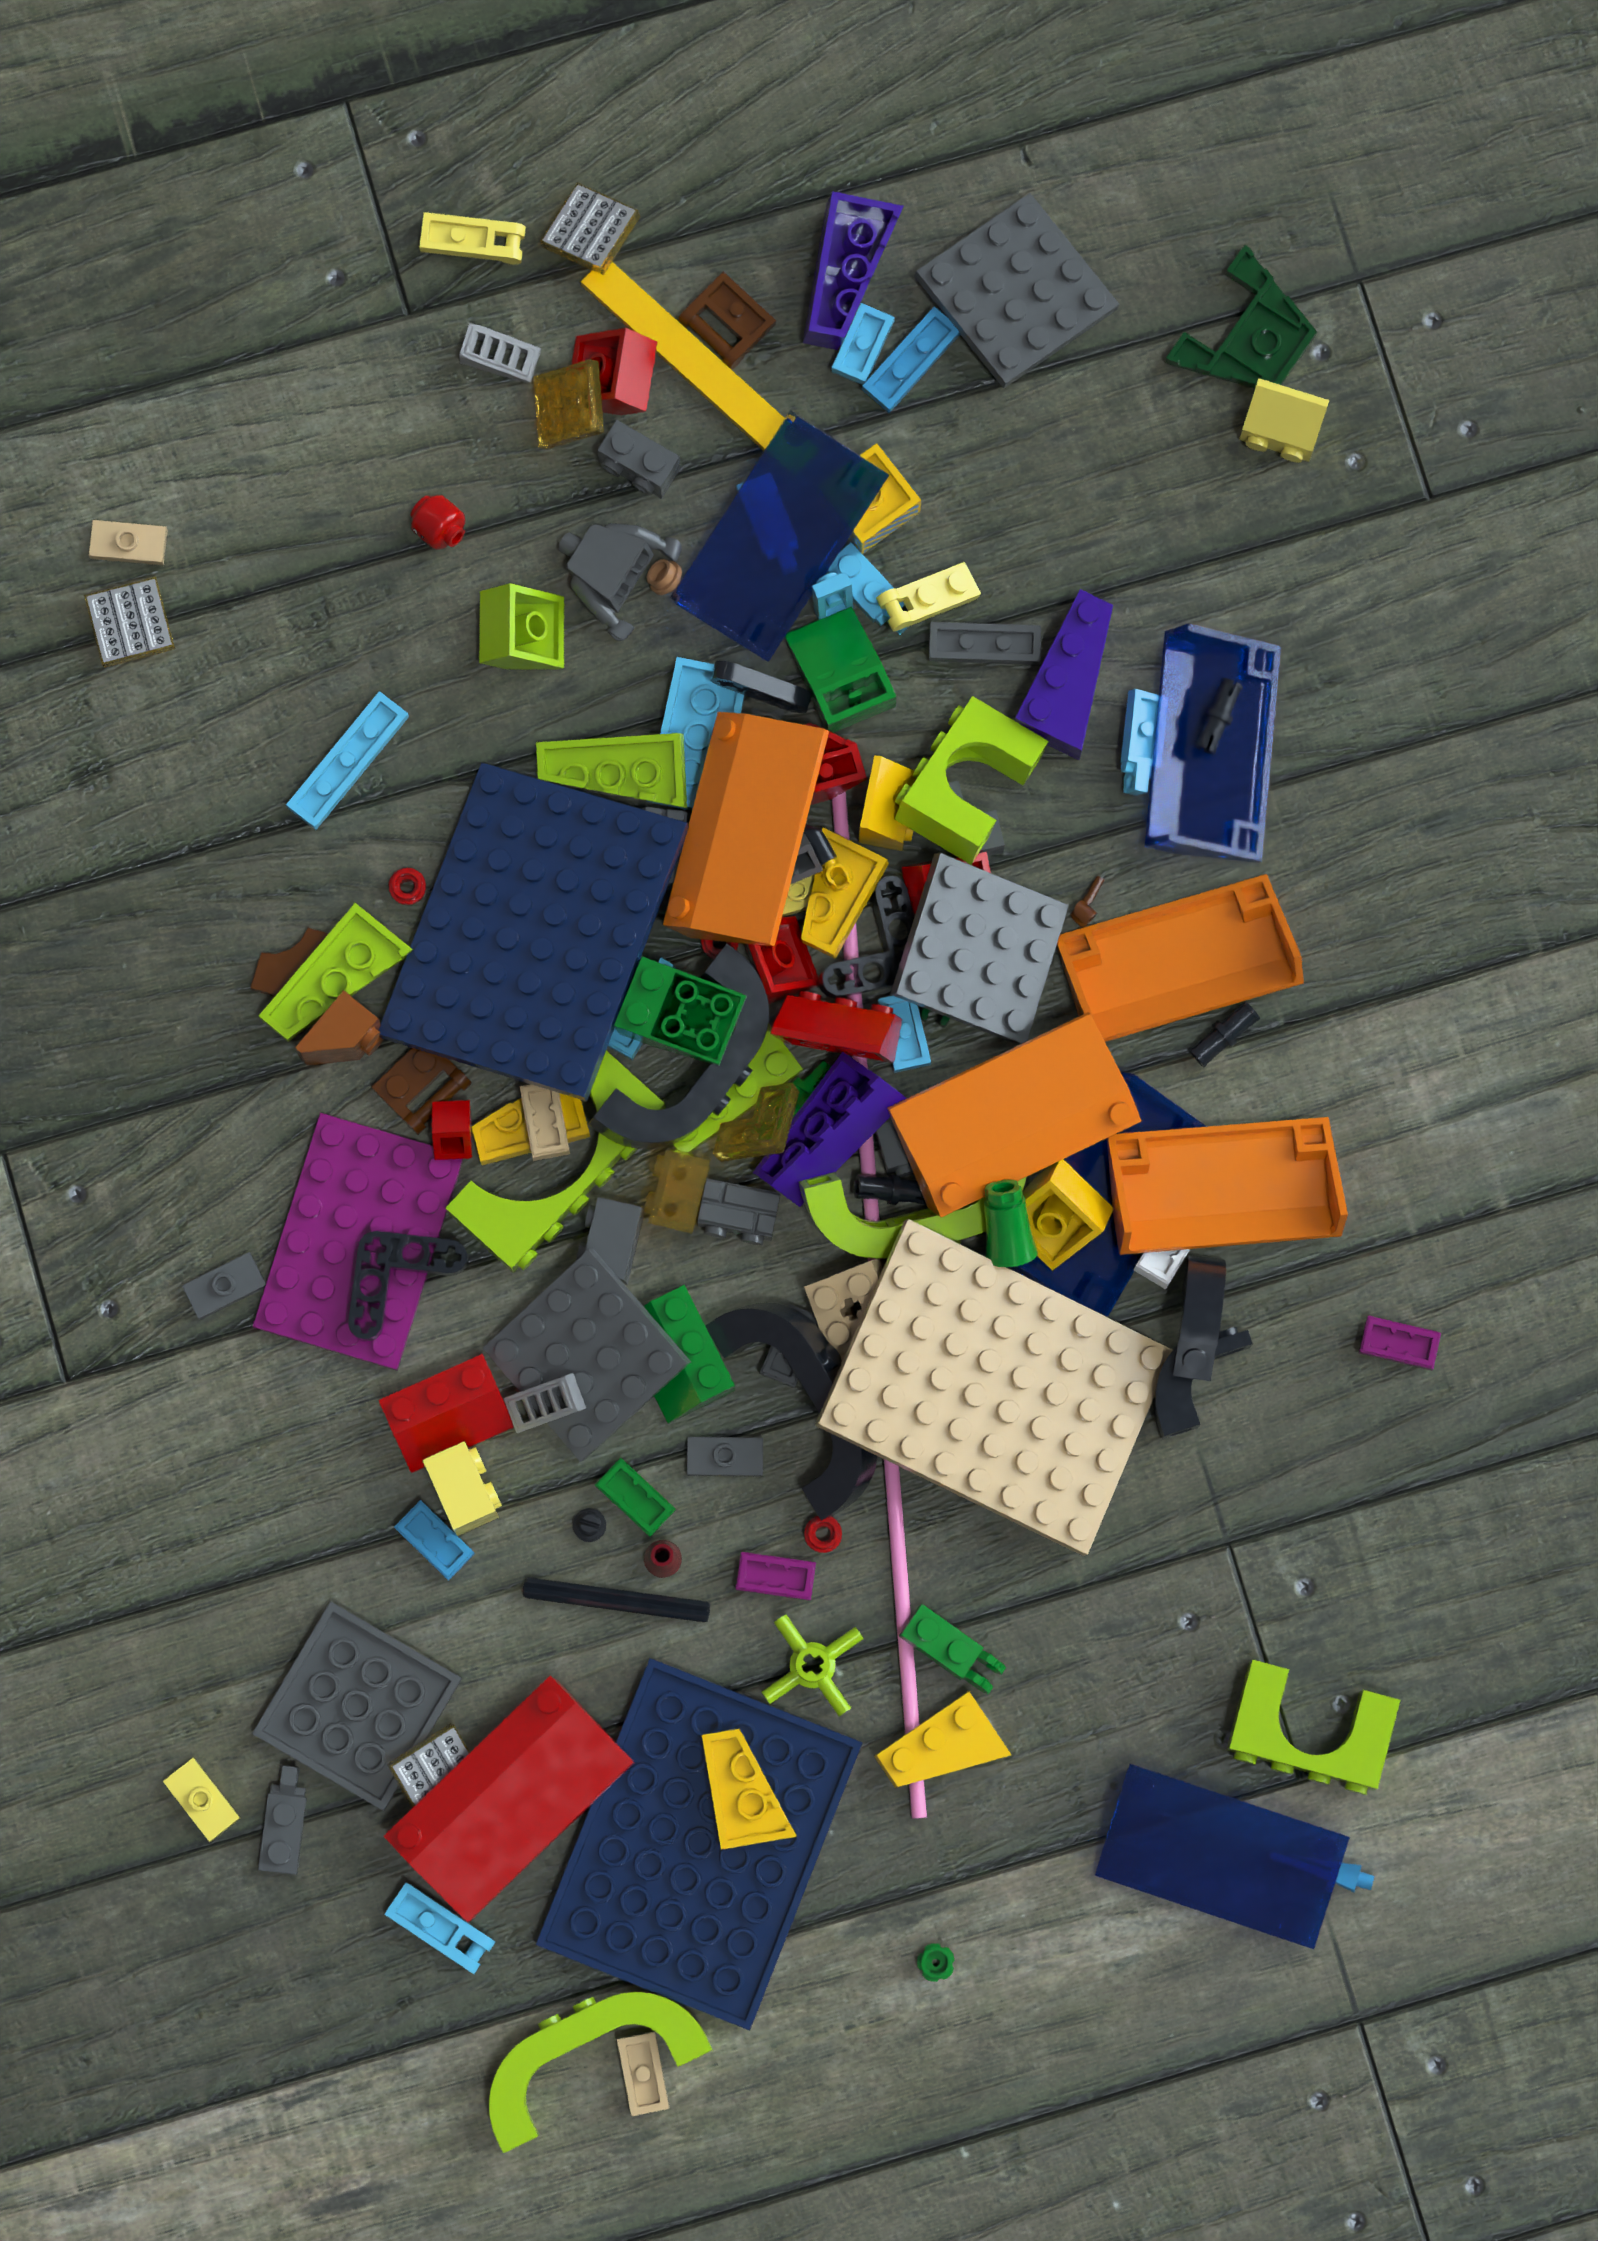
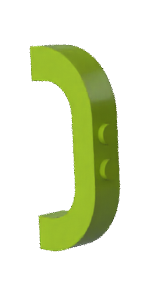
[798,1172,1026,1259]
[489,1992,713,2153]

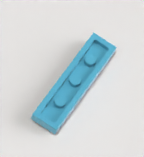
[286,691,409,830]

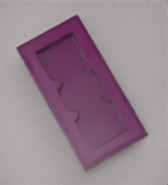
[1359,1316,1441,1371]
[736,1552,816,1601]

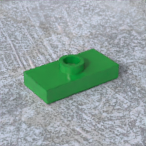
[595,1458,676,1538]

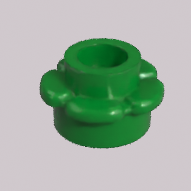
[917,1943,955,1982]

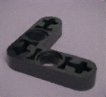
[818,876,914,998]
[349,1231,468,1341]

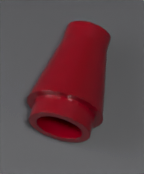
[644,1540,682,1578]

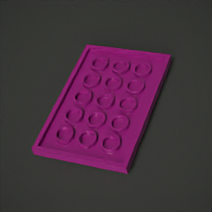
[253,1113,464,1371]

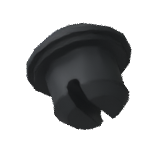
[573,1508,607,1542]

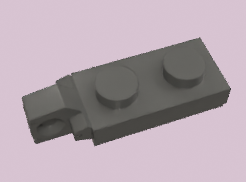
[258,1766,307,1875]

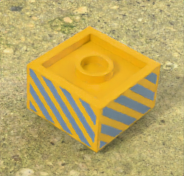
[817,443,921,554]

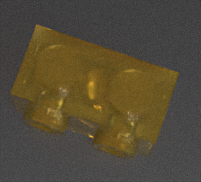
[644,1148,712,1234]

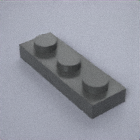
[929,622,1041,665]

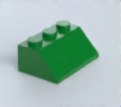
[643,1285,735,1424]

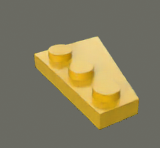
[801,827,889,959]
[472,1093,590,1165]
[874,1691,1011,1788]
[702,1729,797,1850]

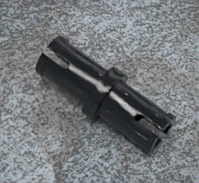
[1193,678,1243,755]
[1188,1001,1260,1067]
[854,1174,927,1205]

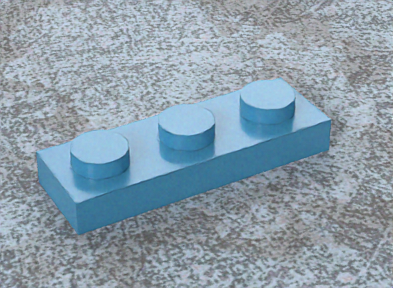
[862,307,960,413]

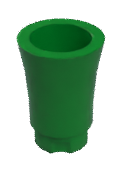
[984,1179,1038,1267]

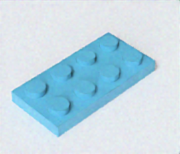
[647,657,745,811]

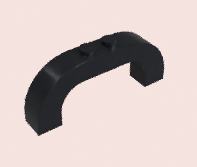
[589,944,769,1149]
[706,1302,878,1521]

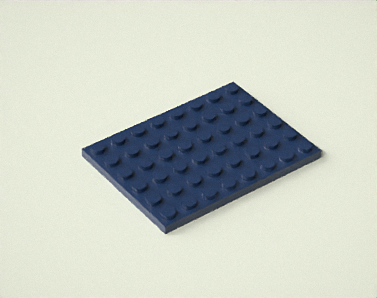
[379,762,689,1101]
[536,1658,862,2031]

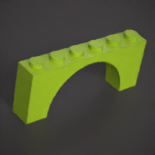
[445,1050,666,1273]

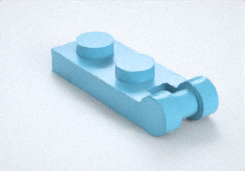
[384,1882,495,1974]

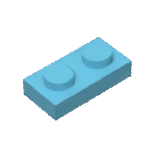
[832,303,895,385]
[812,572,853,620]
[878,995,931,1073]

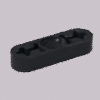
[711,661,811,713]

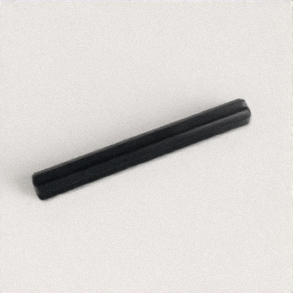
[523,1577,710,1623]

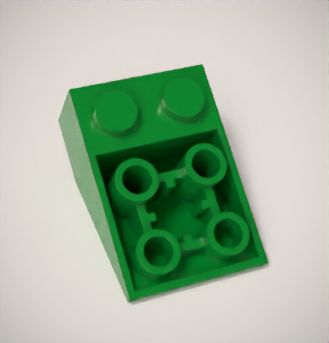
[784,607,897,733]
[614,957,747,1066]

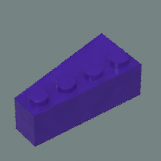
[803,191,904,350]
[1015,589,1113,760]
[753,1052,907,1207]

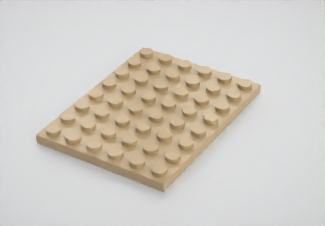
[815,1219,1173,1556]

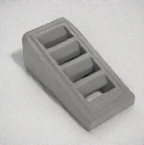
[459,323,541,384]
[504,1373,586,1433]

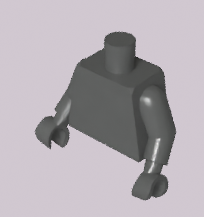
[559,523,682,641]

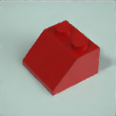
[570,328,657,415]

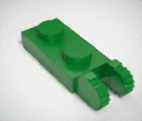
[899,1604,1006,1694]

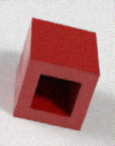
[432,1100,472,1160]

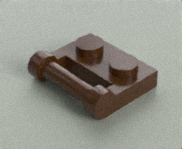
[678,272,776,370]
[371,1048,472,1135]

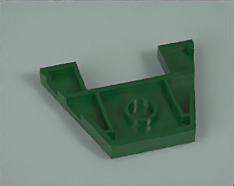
[1165,245,1317,388]

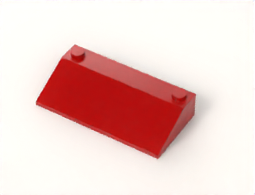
[383,1675,635,1923]

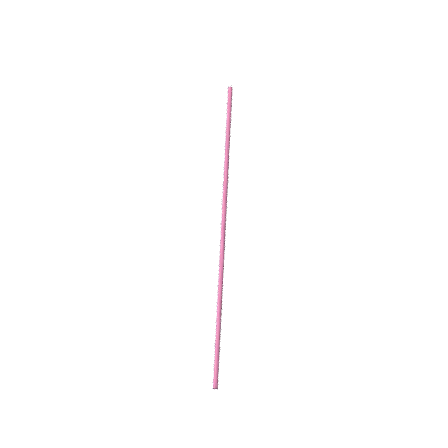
[832,791,927,1819]

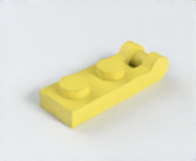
[419,212,526,265]
[876,562,981,632]

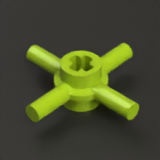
[762,1614,864,1717]

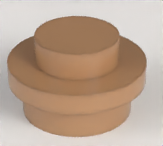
[647,559,682,595]

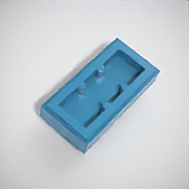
[394,1500,475,1581]

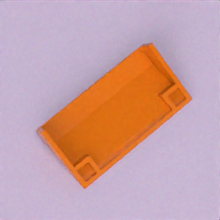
[663,712,829,946]
[1057,874,1304,1042]
[887,1012,1142,1218]
[1107,1117,1348,1255]

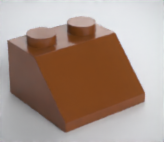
[295,990,383,1065]

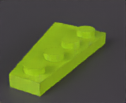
[536,733,687,808]
[259,903,413,1042]
[672,1023,803,1159]

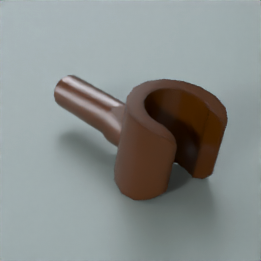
[1071,876,1104,928]

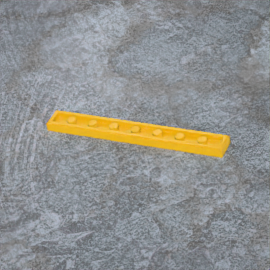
[581,257,819,479]

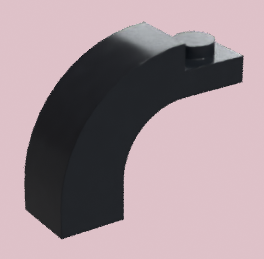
[1173,1254,1226,1381]
[1153,1327,1253,1440]

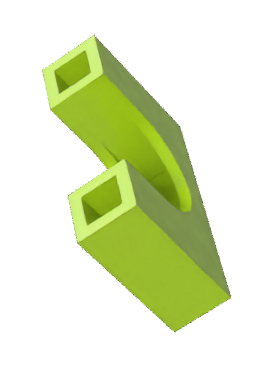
[894,696,1049,865]
[1226,1659,1400,1795]

